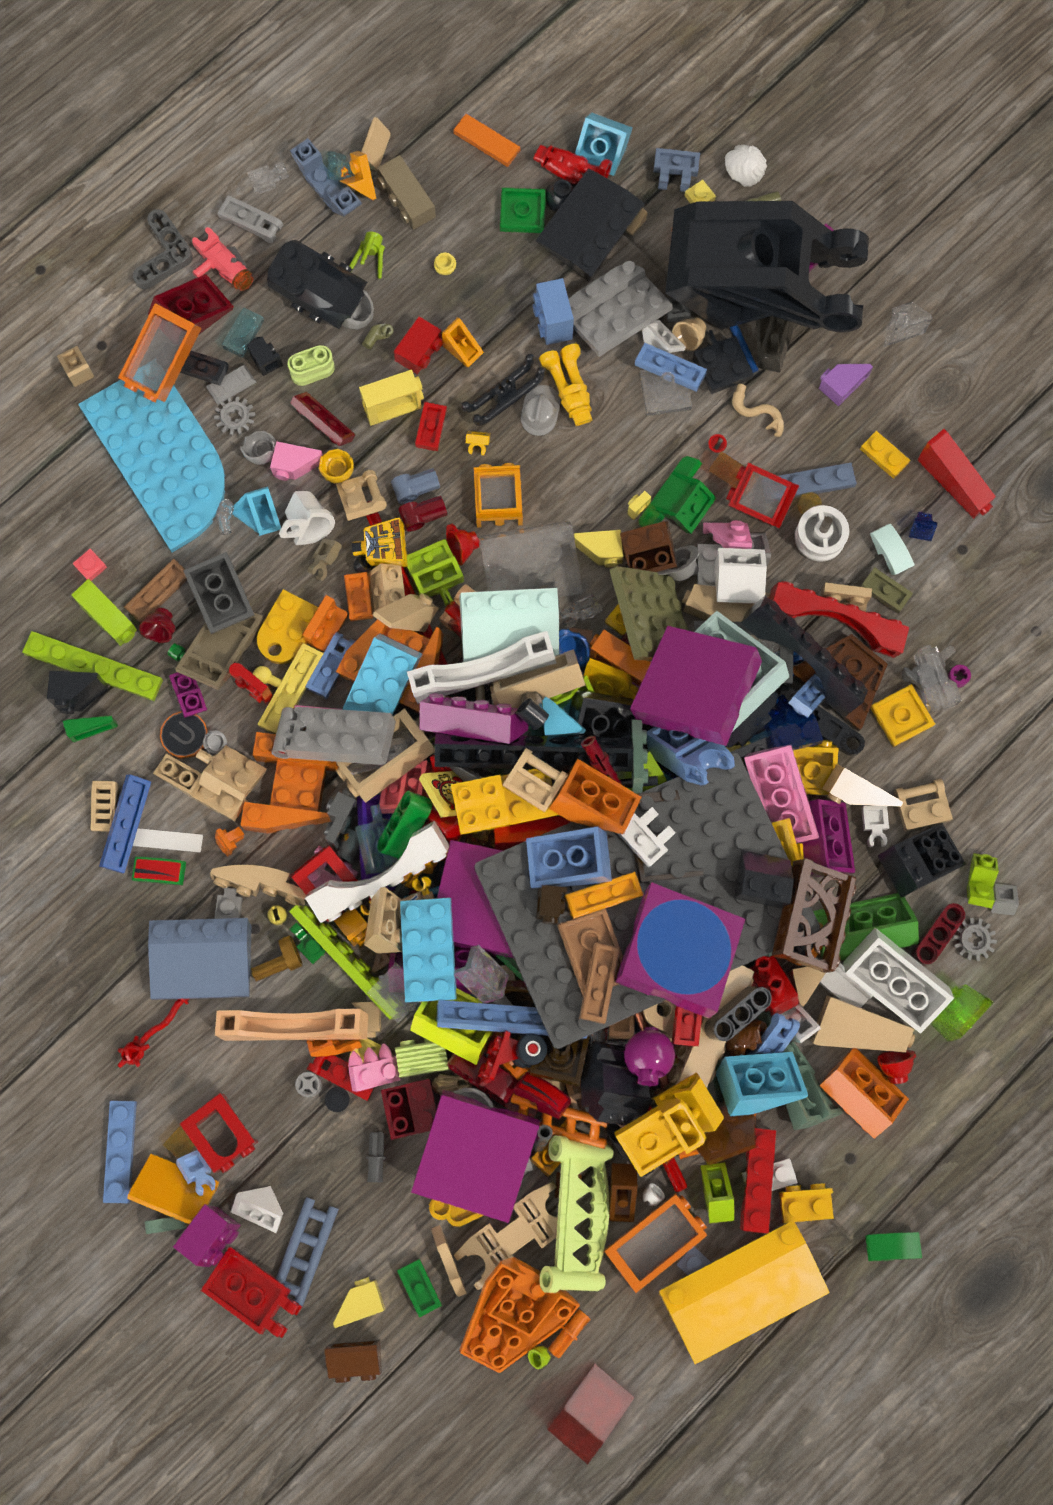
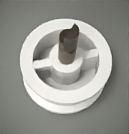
[795,505,849,562]

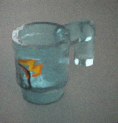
[326,151,355,181]

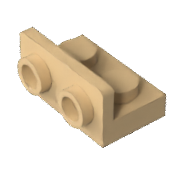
[368,564,405,617]
[820,583,872,612]

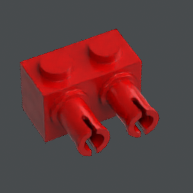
[748,956,799,1016]

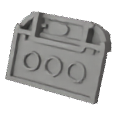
[569,261,673,357]

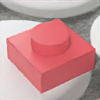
[73,549,107,581]

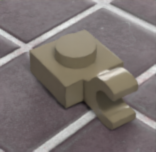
[307,538,342,581]

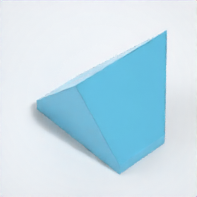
[228,487,281,536]
[542,697,586,736]

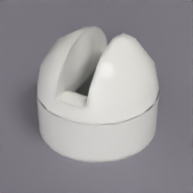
[642,1183,665,1206]

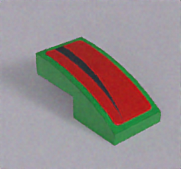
[132,857,186,886]

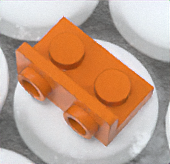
[302,595,348,652]

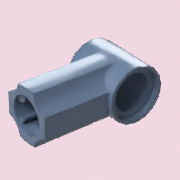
[391,468,440,504]

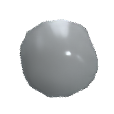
[240,431,276,465]

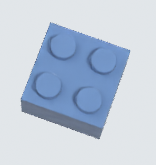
[533,278,574,345]

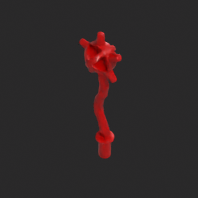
[118,998,189,1068]

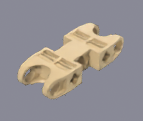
[453,1182,558,1290]

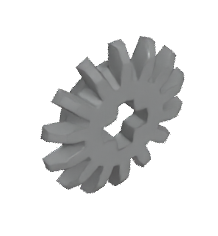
[214,396,255,435]
[953,918,997,961]

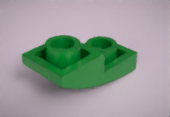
[865,1232,922,1261]

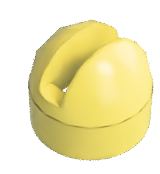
[267,905,287,925]

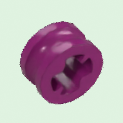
[948,665,971,688]

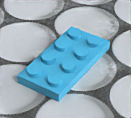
[400,898,457,1002]

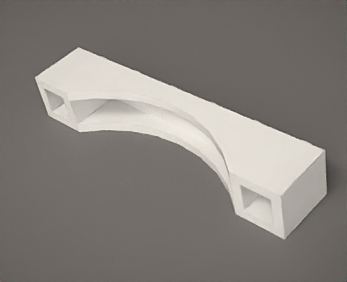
[407,631,556,704]
[305,821,450,923]

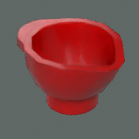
[446,523,479,566]
[877,1050,916,1084]

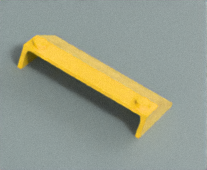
[659,1220,830,1364]

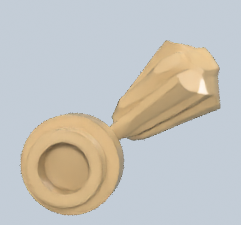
[432,1074,473,1095]

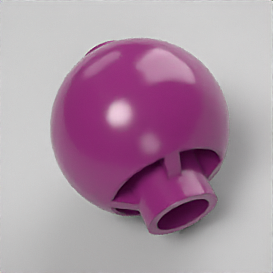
[624,1027,675,1086]

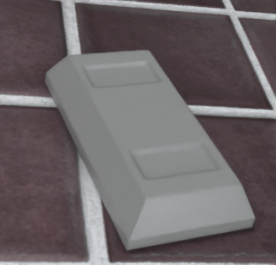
[206,364,257,405]

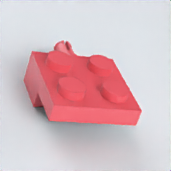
[378,760,433,814]

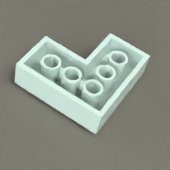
[695,611,789,732]

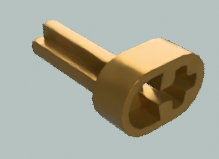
[251,935,303,982]

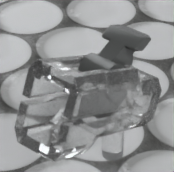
[901,645,962,713]

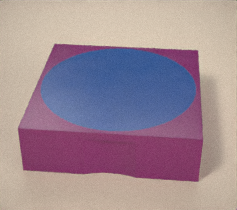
[615,883,745,1018]

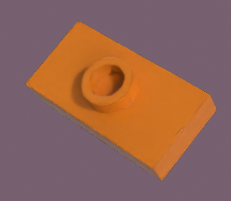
[344,572,373,622]

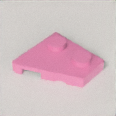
[703,520,752,549]

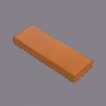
[454,114,520,167]

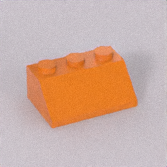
[819,1048,909,1139]

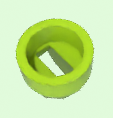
[528,1346,551,1369]

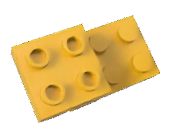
[451,769,559,835]
[614,1072,724,1177]

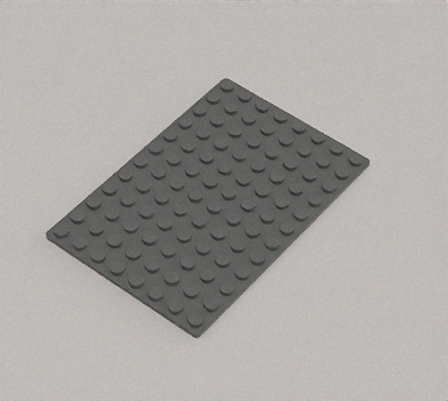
[474,753,820,1049]

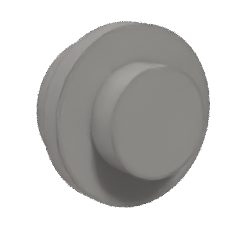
[203,731,227,754]

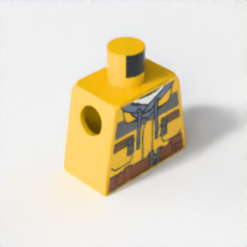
[352,518,408,567]

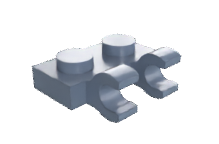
[654,148,700,192]

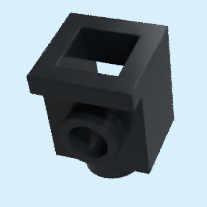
[247,337,283,376]

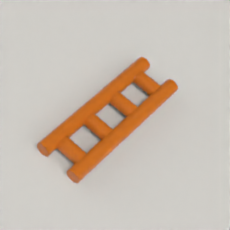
[511,1093,609,1149]

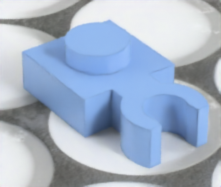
[176,1150,215,1196]

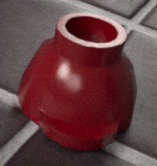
[139,608,176,643]

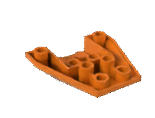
[459,1257,580,1373]

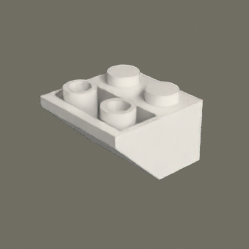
[714,548,767,604]

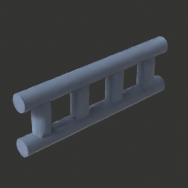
[276,1197,339,1307]

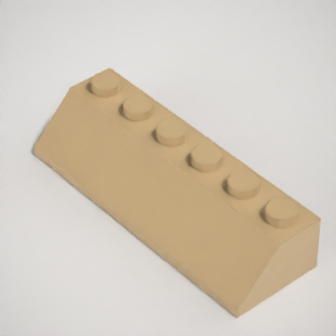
[655,966,754,1095]

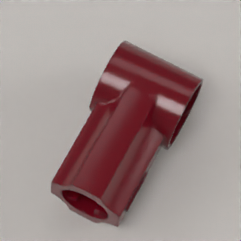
[398,495,448,532]

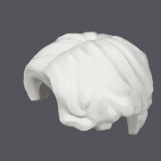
[725,145,767,187]

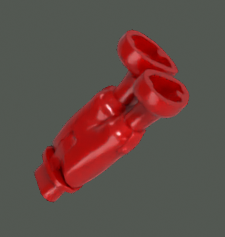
[533,145,612,185]

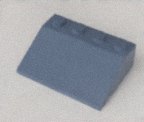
[148,918,252,1000]

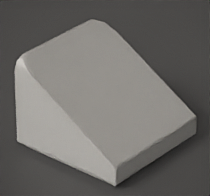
[991,883,1019,915]

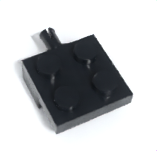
[692,330,754,394]

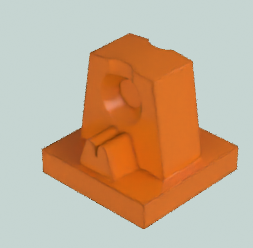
[215,827,244,857]

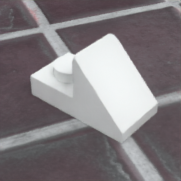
[781,1004,821,1043]

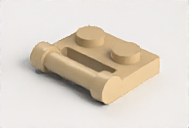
[336,470,387,521]
[502,748,569,813]
[894,779,953,832]

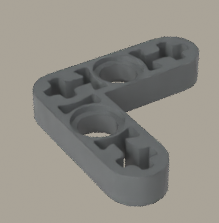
[133,209,193,289]

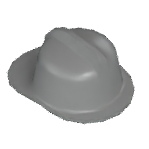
[521,385,560,436]
[658,545,699,581]

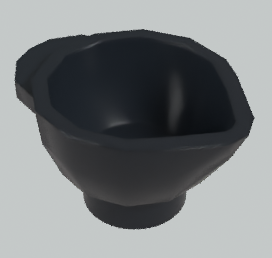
[546,179,574,212]

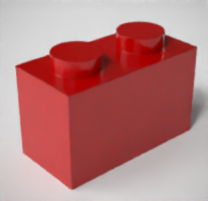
[394,316,443,375]

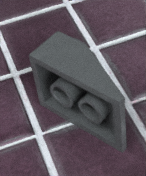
[183,552,255,634]

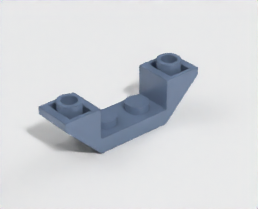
[290,138,362,216]

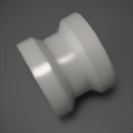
[295,1072,322,1098]

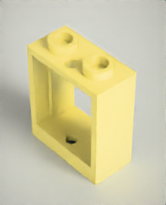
[359,370,424,426]

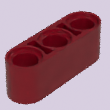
[911,903,965,967]
[447,1054,518,1105]

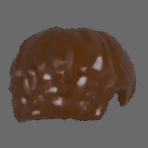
[725,1020,767,1056]

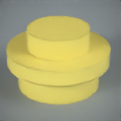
[434,253,456,275]

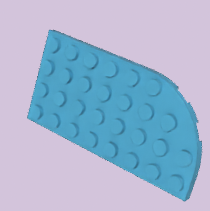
[78,359,225,553]

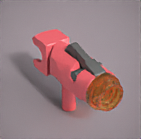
[192,227,253,291]

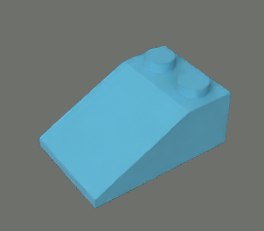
[716,1052,808,1116]

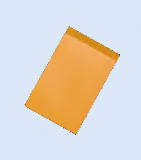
[442,317,484,368]

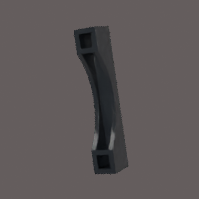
[741,595,868,718]

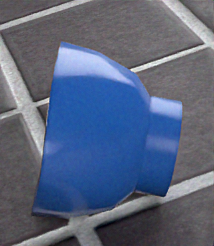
[559,629,590,667]

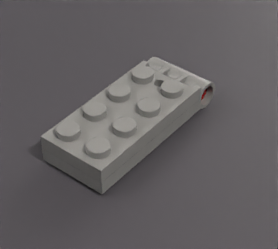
[272,707,396,765]

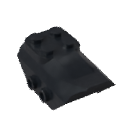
[267,240,368,329]

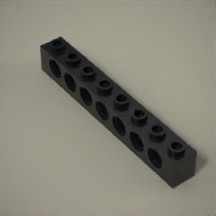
[435,733,634,772]

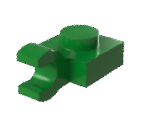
[290,922,327,965]

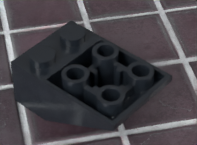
[878,823,966,898]

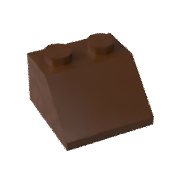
[324,1340,382,1383]

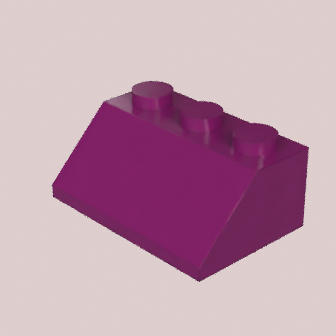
[800,799,855,877]

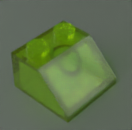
[930,984,993,1042]

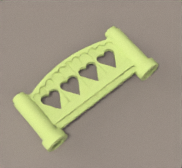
[539,1135,613,1293]

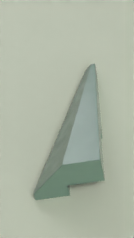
[758,1011,844,1130]

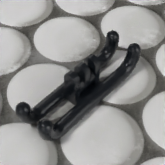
[461,354,546,426]

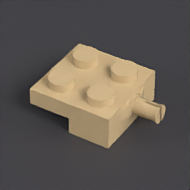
[196,745,267,801]

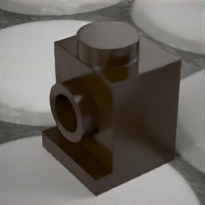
[536,885,567,925]

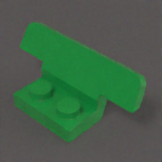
[638,456,716,534]

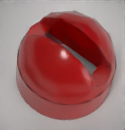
[708,434,727,453]

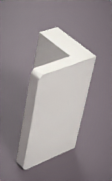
[819,963,873,1008]

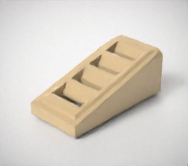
[91,781,119,832]

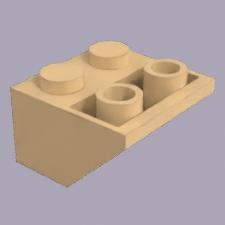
[364,887,403,953]

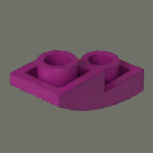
[169,672,207,718]

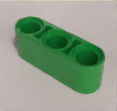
[377,791,432,859]

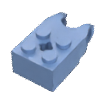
[646,727,735,786]

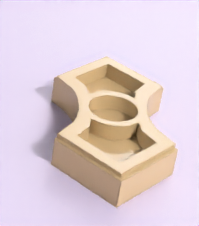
[431,1225,467,1297]

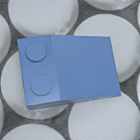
[526,827,612,888]

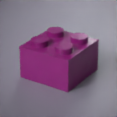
[173,1204,241,1267]

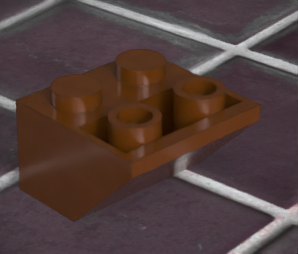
[620,521,677,572]

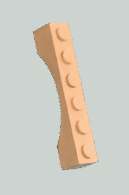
[215,1009,368,1041]

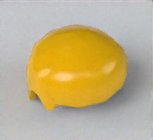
[319,449,354,484]

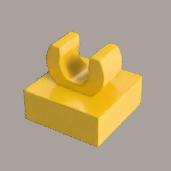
[466,431,491,455]

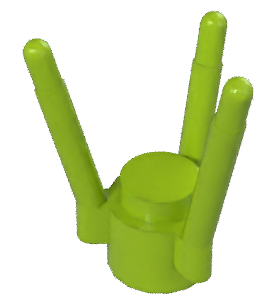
[349,231,385,279]

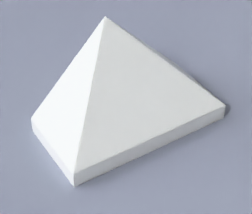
[642,320,686,353]
[231,1186,283,1233]

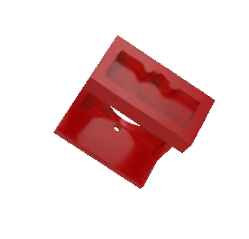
[290,844,358,922]
[180,1093,258,1174]

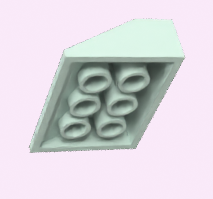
[459,588,559,662]

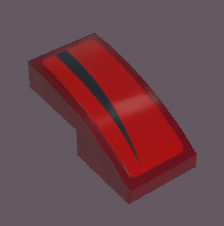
[515,1072,571,1119]

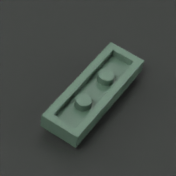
[630,720,648,793]

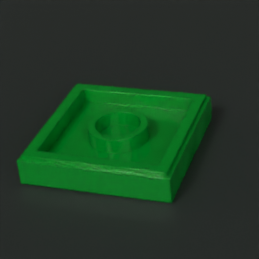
[500,188,546,233]

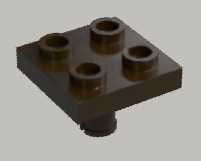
[530,1035,590,1086]

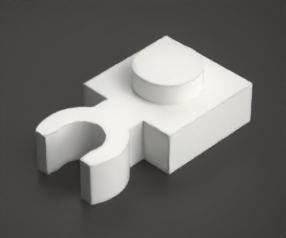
[861,805,889,847]

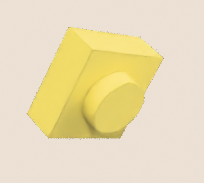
[684,180,716,203]
[627,491,651,520]

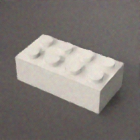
[843,928,954,1034]

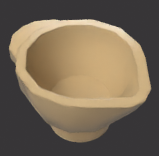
[672,318,706,351]

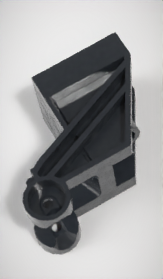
[665,201,869,332]

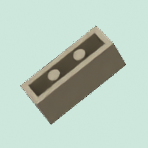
[377,155,436,230]

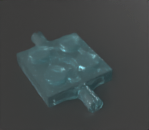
[355,805,398,888]

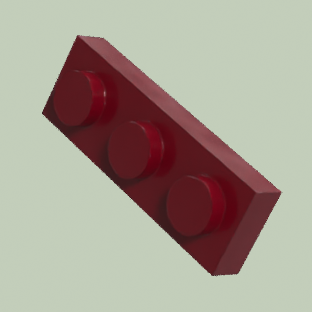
[290,392,356,447]

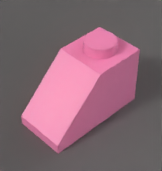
[270,442,323,481]

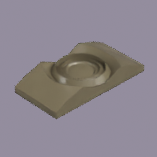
[175,612,263,690]

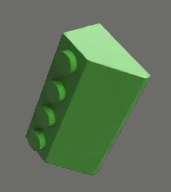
[813,893,919,960]

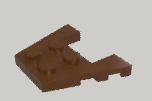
[793,634,888,732]
[695,1106,756,1165]

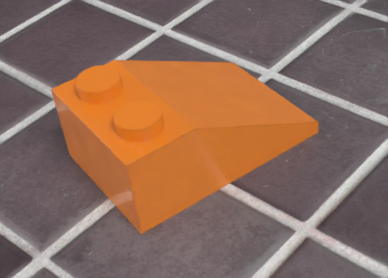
[549,759,642,834]

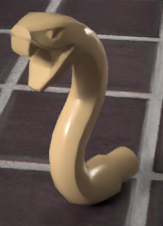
[732,384,784,437]

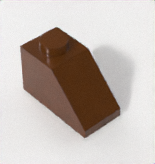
[609,1163,637,1222]

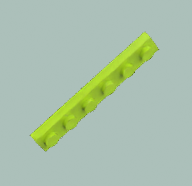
[22,631,163,701]

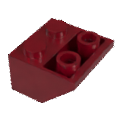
[381,1079,437,1140]

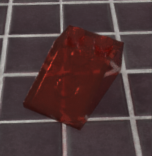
[547,1364,635,1465]

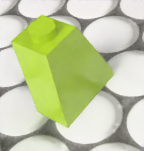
[71,579,137,646]

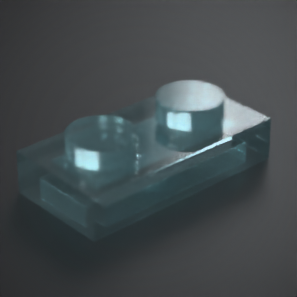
[222,307,264,358]

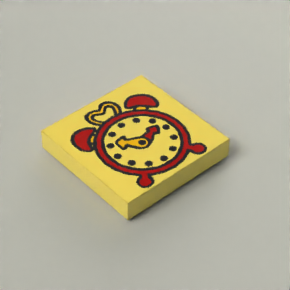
[419,771,464,817]

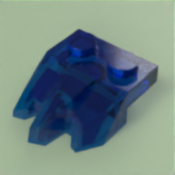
[765,694,823,751]

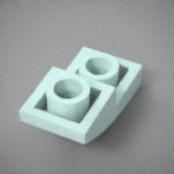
[870,524,914,575]

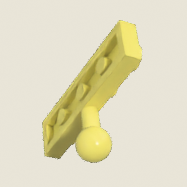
[253,643,324,734]

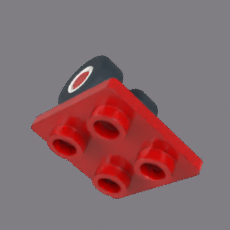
[477,1031,547,1087]

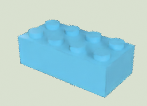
[342,633,423,716]

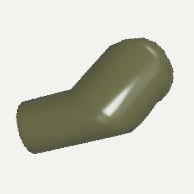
[362,324,394,350]

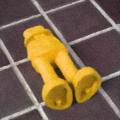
[539,344,592,426]

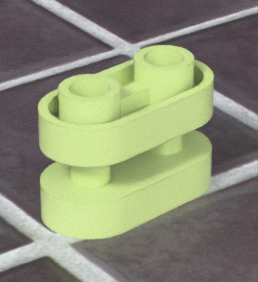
[288,345,335,386]

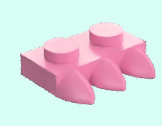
[348,1044,400,1092]

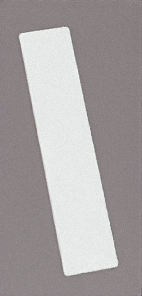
[133,829,203,852]

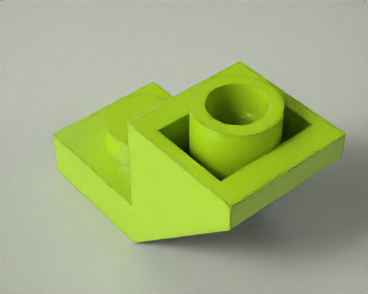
[967,853,999,909]

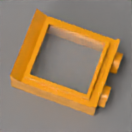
[474,463,523,528]

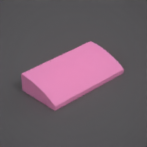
[744,745,819,843]

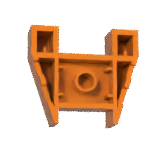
[336,619,444,715]
[241,732,339,834]

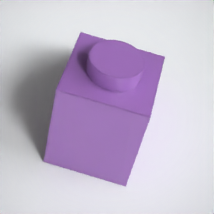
[819,364,873,406]

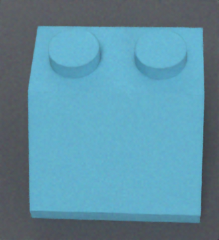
[575,113,632,176]

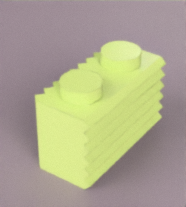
[395,1038,449,1078]

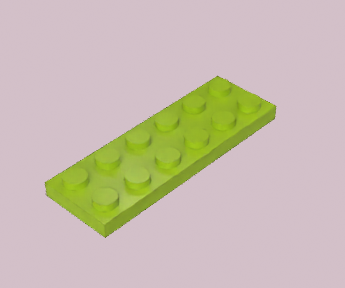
[289,905,406,1020]

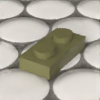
[861,567,913,614]

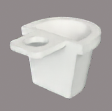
[279,491,335,545]

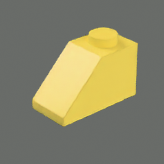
[574,530,623,568]
[333,1277,385,1328]

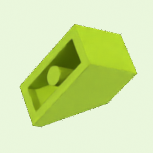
[700,1163,734,1223]

